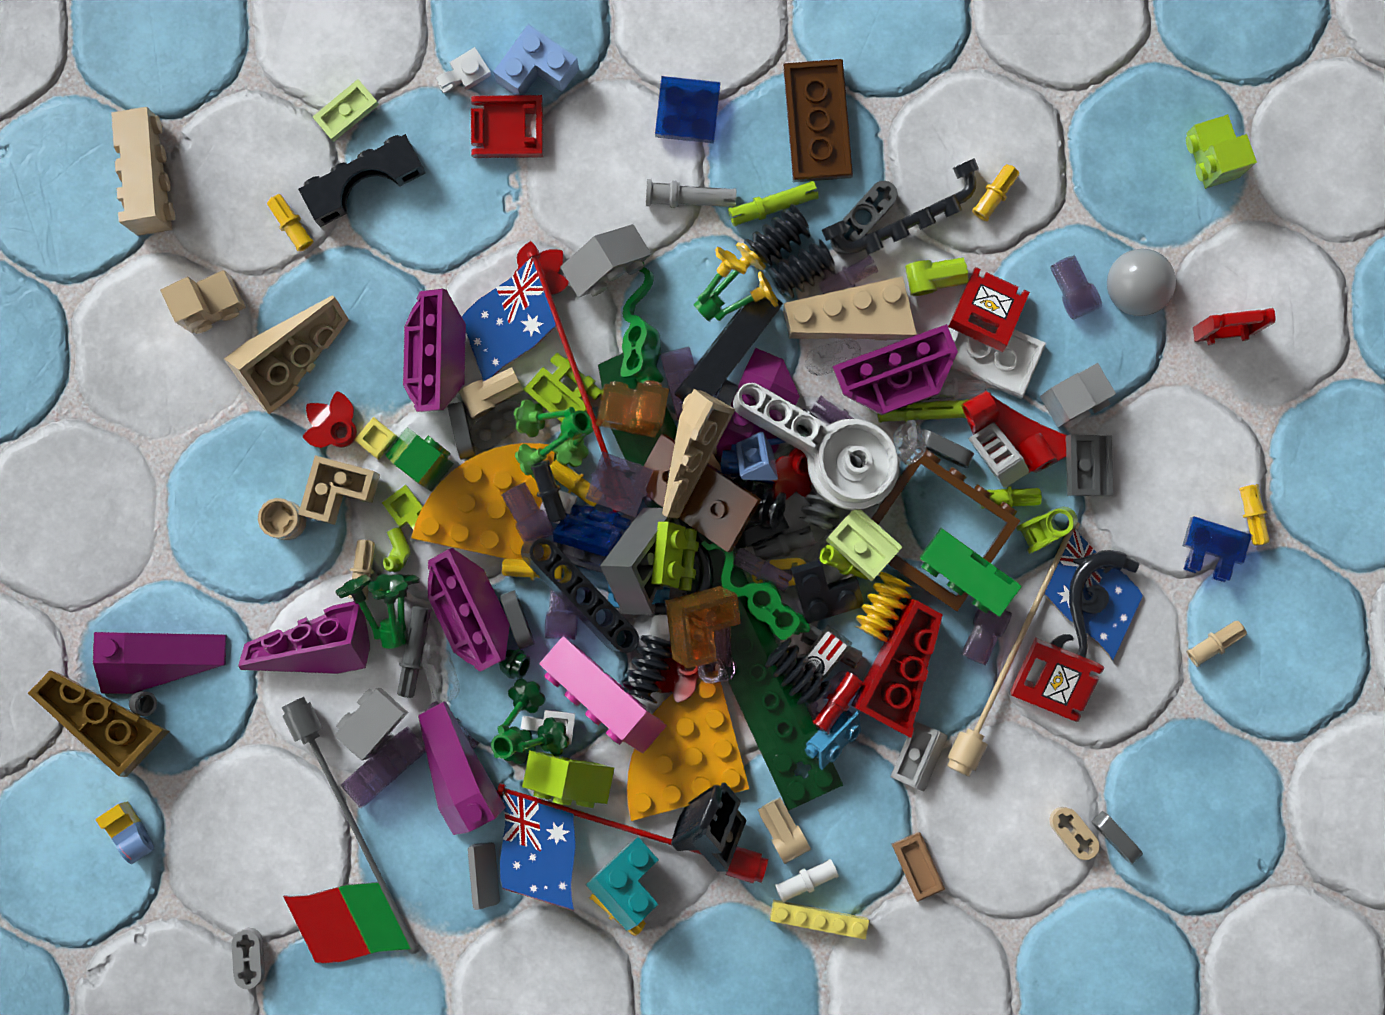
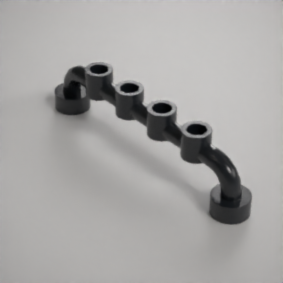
[821,158,979,255]

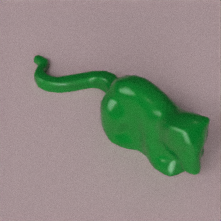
[621,262,664,390]
[701,540,810,640]

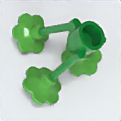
[514,399,594,479]

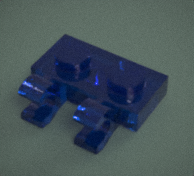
[1182,516,1252,583]

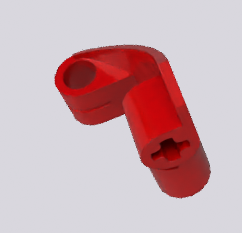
[961,391,1067,475]

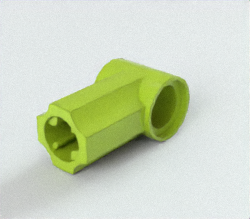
[905,257,968,296]

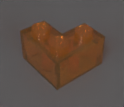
[595,380,669,438]
[665,586,741,668]

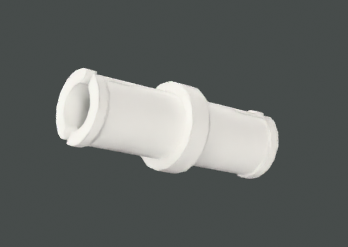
[775,859,839,903]

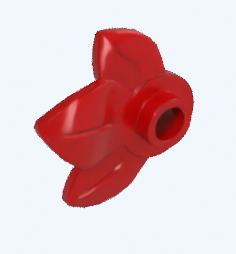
[514,241,569,295]
[303,391,357,448]
[771,448,812,500]
[655,647,706,703]

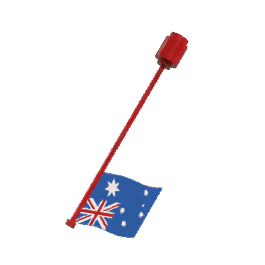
[462,249,637,513]
[497,783,769,911]

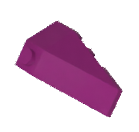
[238,601,370,674]
[418,701,506,835]

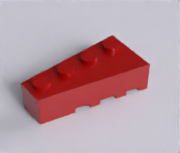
[851,599,943,738]

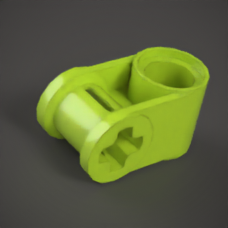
[1016,506,1078,554]

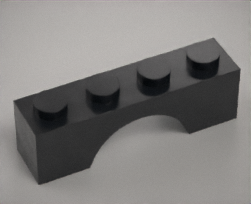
[298,134,426,227]

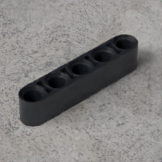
[674,285,783,402]
[521,538,639,653]

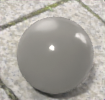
[1107,248,1176,316]

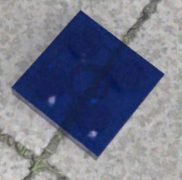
[655,76,721,144]

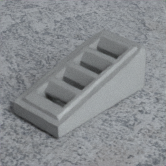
[968,422,1029,487]

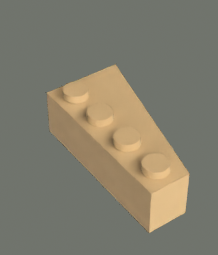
[111,107,175,236]
[783,276,917,341]

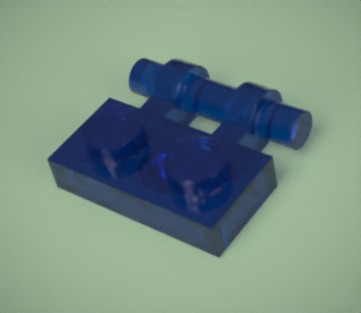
[553,504,631,557]

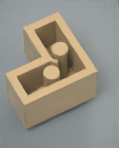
[160,270,246,334]
[298,455,380,525]

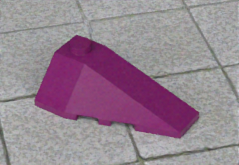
[93,632,227,694]

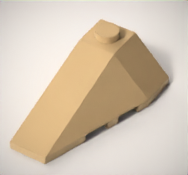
[224,295,349,414]
[662,389,735,518]

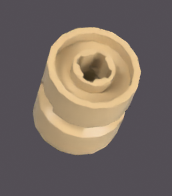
[258,498,307,540]

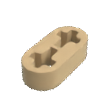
[1049,807,1099,860]

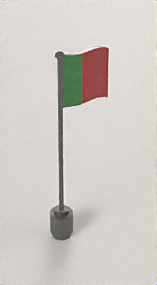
[282,697,420,963]

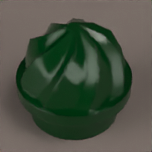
[499,649,530,679]

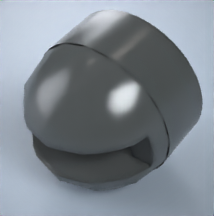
[129,691,157,716]

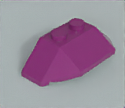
[403,288,466,412]
[832,324,958,415]
[715,347,800,463]
[428,548,510,672]

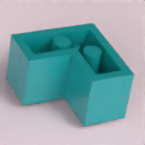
[585,837,659,931]

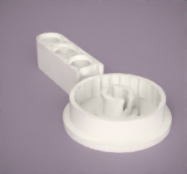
[733,383,899,510]

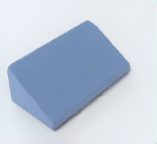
[736,432,778,480]

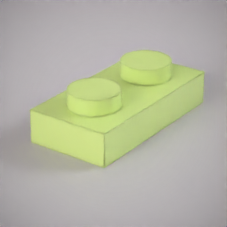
[313,79,379,142]

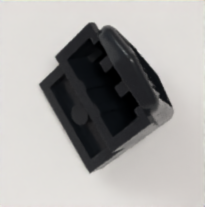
[671,783,747,872]

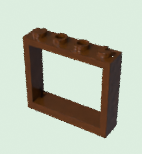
[871,449,1021,611]

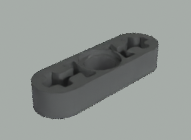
[830,181,897,254]

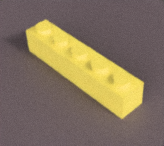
[770,899,869,940]

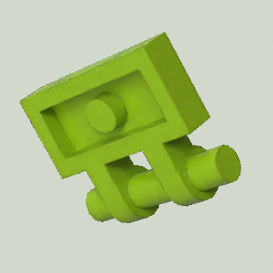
[523,352,603,423]
[651,522,699,591]

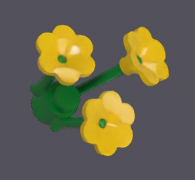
[693,242,778,322]

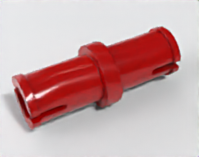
[813,672,863,734]

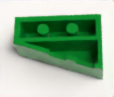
[385,427,454,492]
[919,528,1022,617]

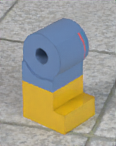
[95,801,154,864]

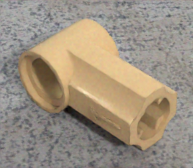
[459,367,524,419]
[757,797,811,864]

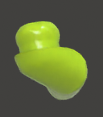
[383,527,411,572]

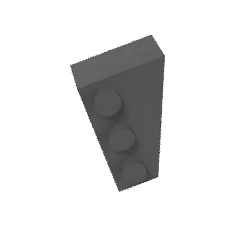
[600,508,681,615]

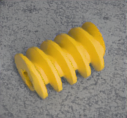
[855,572,911,642]

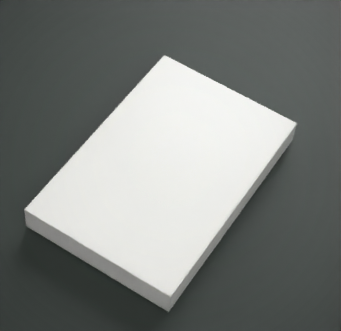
[951,315,1046,399]

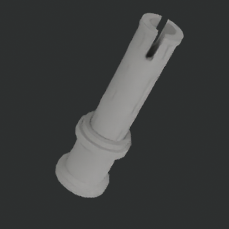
[646,179,736,208]

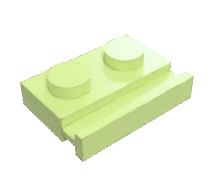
[826,509,902,581]

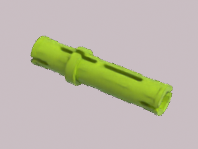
[728,180,819,227]
[877,399,968,424]

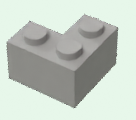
[560,224,652,298]
[1040,363,1116,428]
[334,688,409,761]

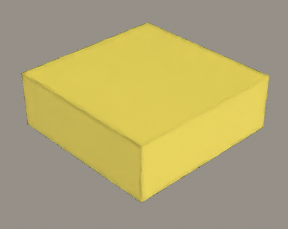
[354,417,398,460]

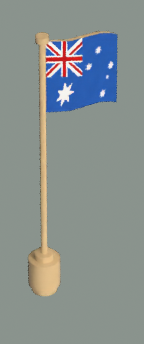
[947,521,1143,777]

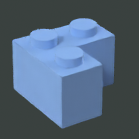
[493,24,579,95]

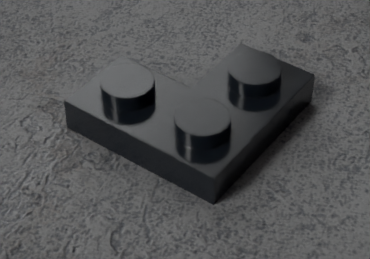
[791,559,864,624]

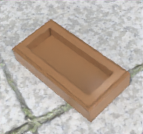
[891,832,945,902]

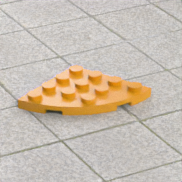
[411,443,555,559]
[627,670,749,821]

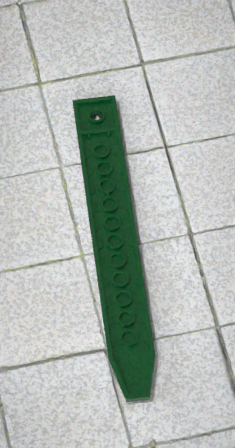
[598,353,843,811]

